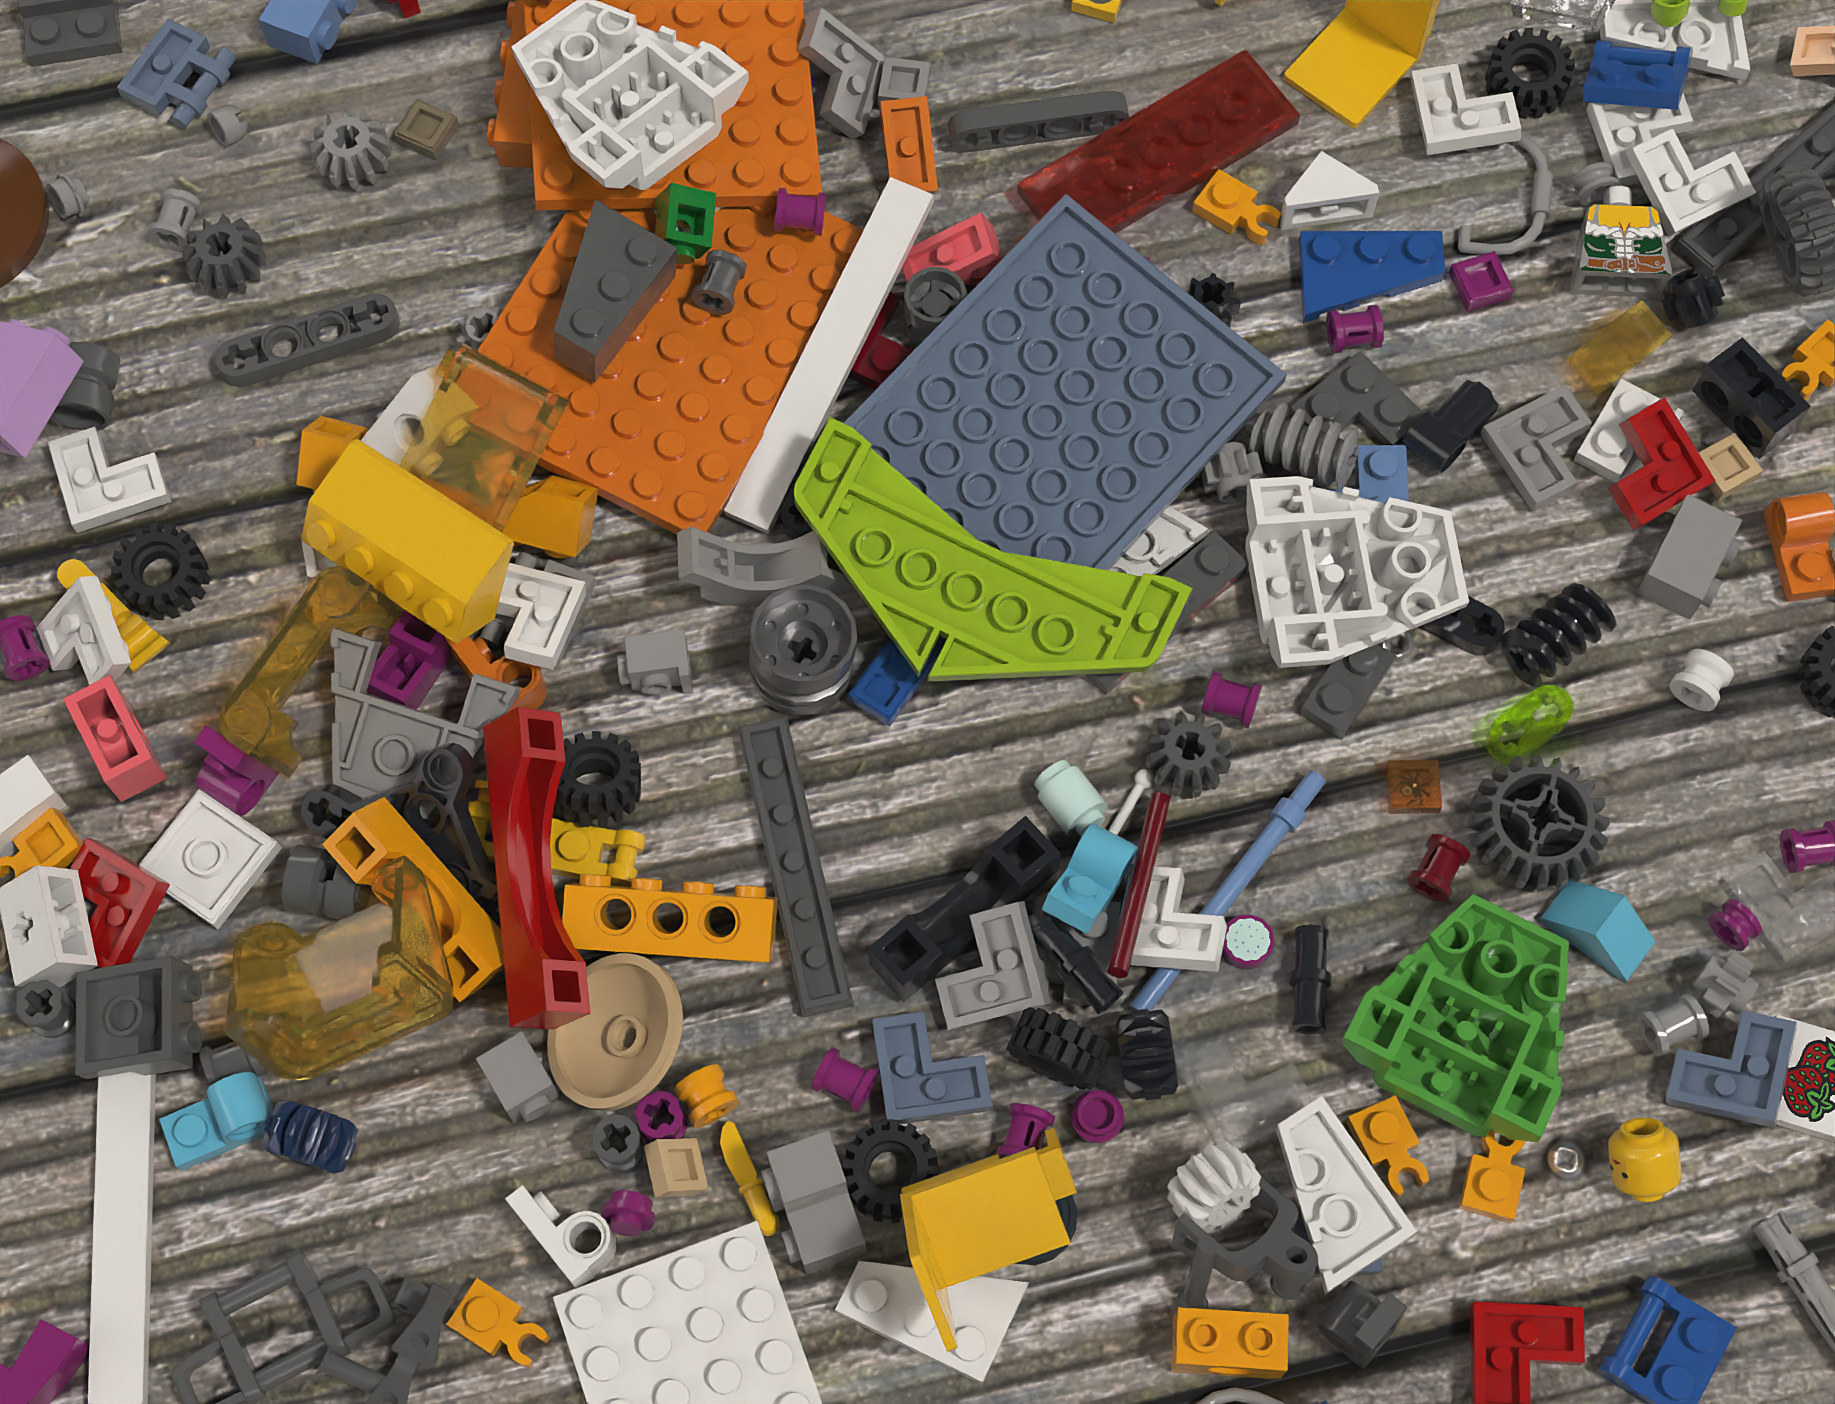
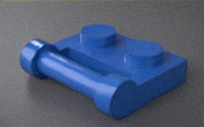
[1583,40,1692,110]
[1598,1276,1737,1404]

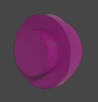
[1071,1090,1124,1144]
[601,1190,655,1237]

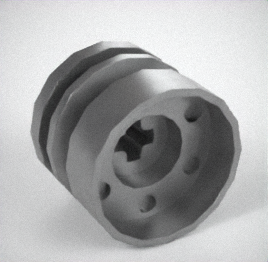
[749,584,857,715]

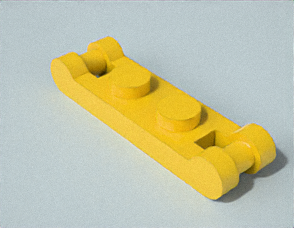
[467,801,646,887]

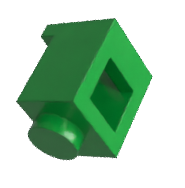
[654,183,716,264]

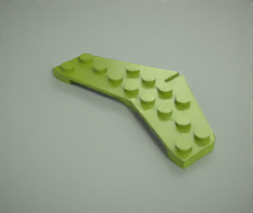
[794,417,1193,681]

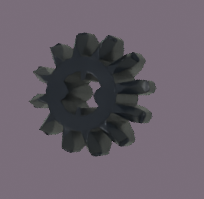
[1116,1009,1178,1101]

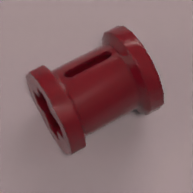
[1406,834,1471,902]

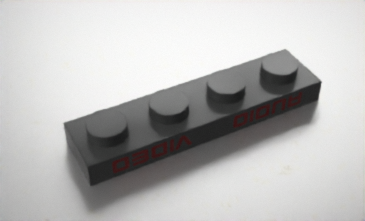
[1085,531,1249,695]

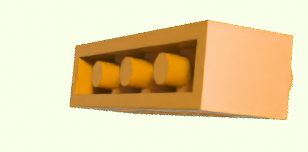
[562,874,778,963]

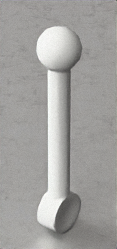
[1108,769,1155,835]

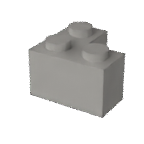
[761,1130,867,1274]

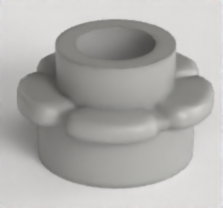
[46,173,89,219]

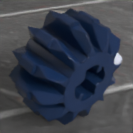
[261,1100,358,1174]

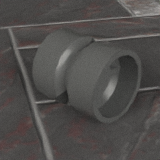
[904,267,967,347]
[50,342,120,430]
[282,845,372,923]

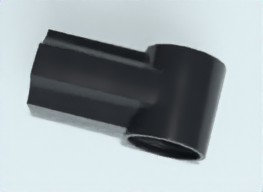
[1402,379,1499,474]

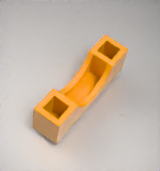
[322,797,504,1002]

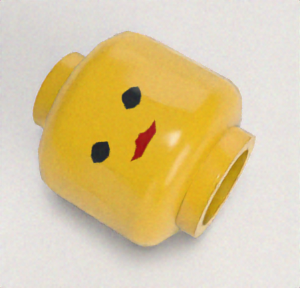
[1608,1117,1682,1202]

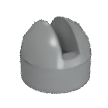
[207,105,248,147]

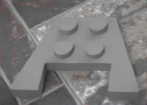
[331,628,522,819]

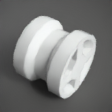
[1669,649,1734,711]

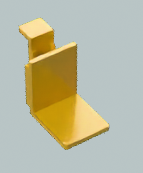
[1284,0,1440,128]
[900,1127,1077,1352]

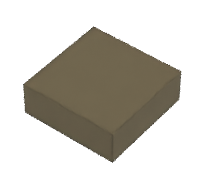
[394,99,459,161]

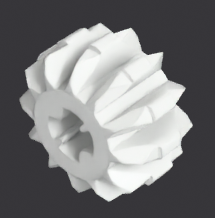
[1167,1141,1261,1233]

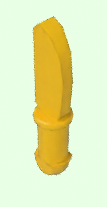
[720,1121,780,1237]

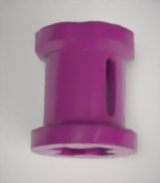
[774,188,826,236]
[1326,305,1384,354]
[0,615,50,681]
[1201,671,1262,728]
[1780,820,1835,873]
[811,1047,880,1113]
[635,1091,688,1144]
[996,1103,1055,1159]

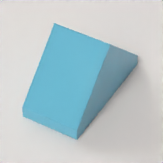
[1539,880,1656,983]

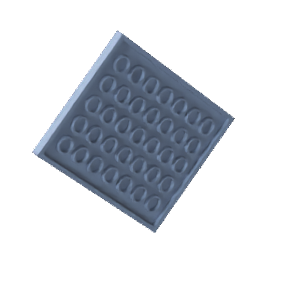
[805,194,1287,570]

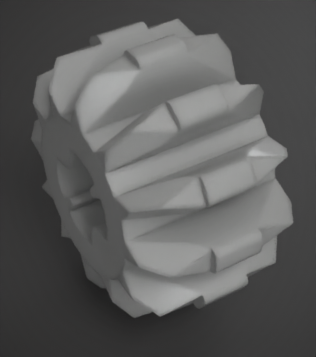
[310,108,392,191]

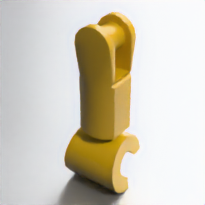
[57,559,171,674]

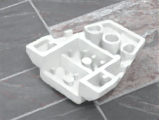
[511,0,749,190]
[1245,476,1469,668]

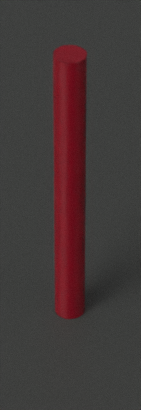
[1107,792,1171,978]

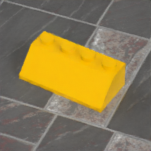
[301,439,514,644]

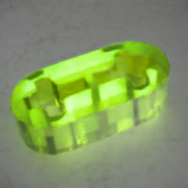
[1485,685,1574,763]

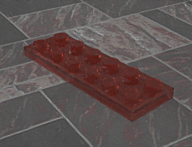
[1017,49,1300,234]

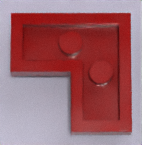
[1607,397,1716,530]
[70,837,170,968]
[1470,1301,1585,1404]

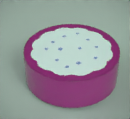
[1222,915,1274,969]

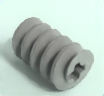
[1249,402,1359,490]

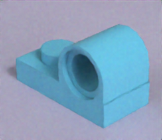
[1041,822,1138,934]
[159,1072,274,1171]

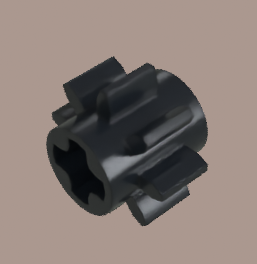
[1661,268,1725,328]
[1189,273,1241,327]

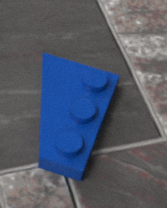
[1298,231,1445,324]

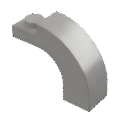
[677,526,854,607]

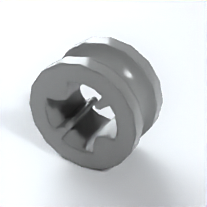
[1571,162,1620,206]

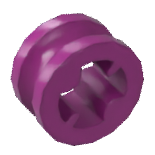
[1708,899,1762,951]

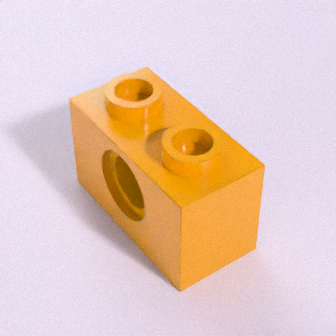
[1171,1307,1289,1379]

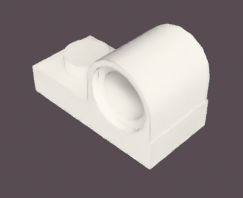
[505,1185,616,1288]

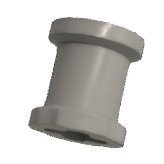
[148,188,203,251]
[1638,993,1709,1056]

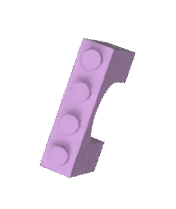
[0,319,84,458]

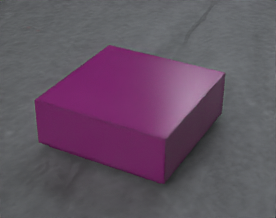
[1449,251,1514,312]

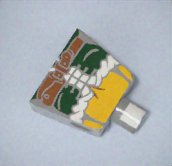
[1570,186,1672,298]

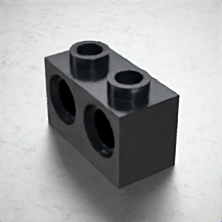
[1692,337,1811,459]

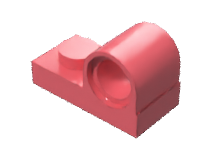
[902,213,1004,287]

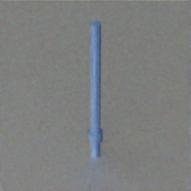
[1128,770,1326,1012]

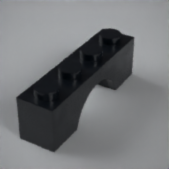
[868,816,1060,1003]

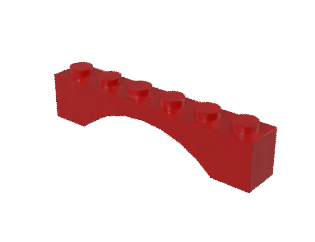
[483,707,591,1030]

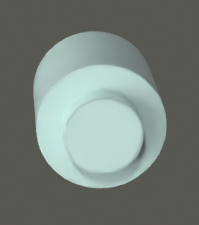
[1034,760,1108,837]

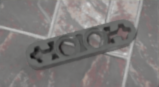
[948,91,1130,152]
[215,293,400,387]

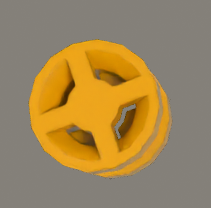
[673,1064,740,1128]

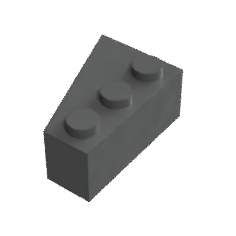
[553,199,677,383]

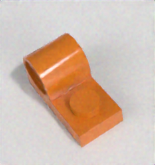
[879,96,938,193]
[1763,491,1835,602]
[445,636,547,713]

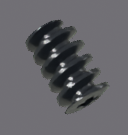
[1501,583,1617,687]

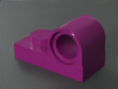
[194,725,280,817]

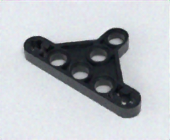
[300,743,501,929]

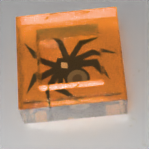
[1385,760,1442,814]

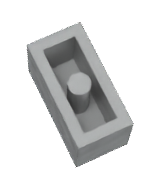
[1636,494,1742,619]

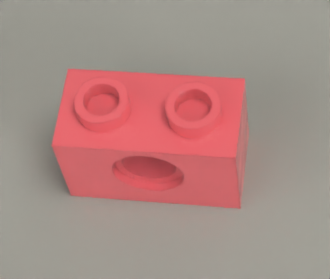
[63,675,167,802]

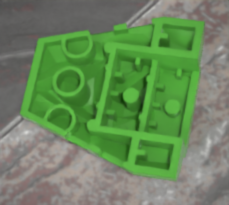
[1341,894,1569,1142]

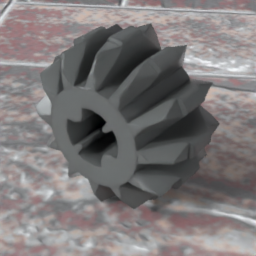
[182,213,267,299]
[1145,711,1232,799]

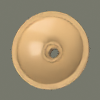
[547,953,683,1111]

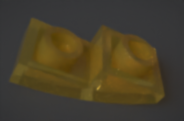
[1566,300,1673,397]

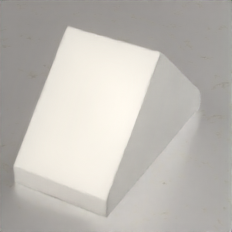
[1280,151,1379,230]

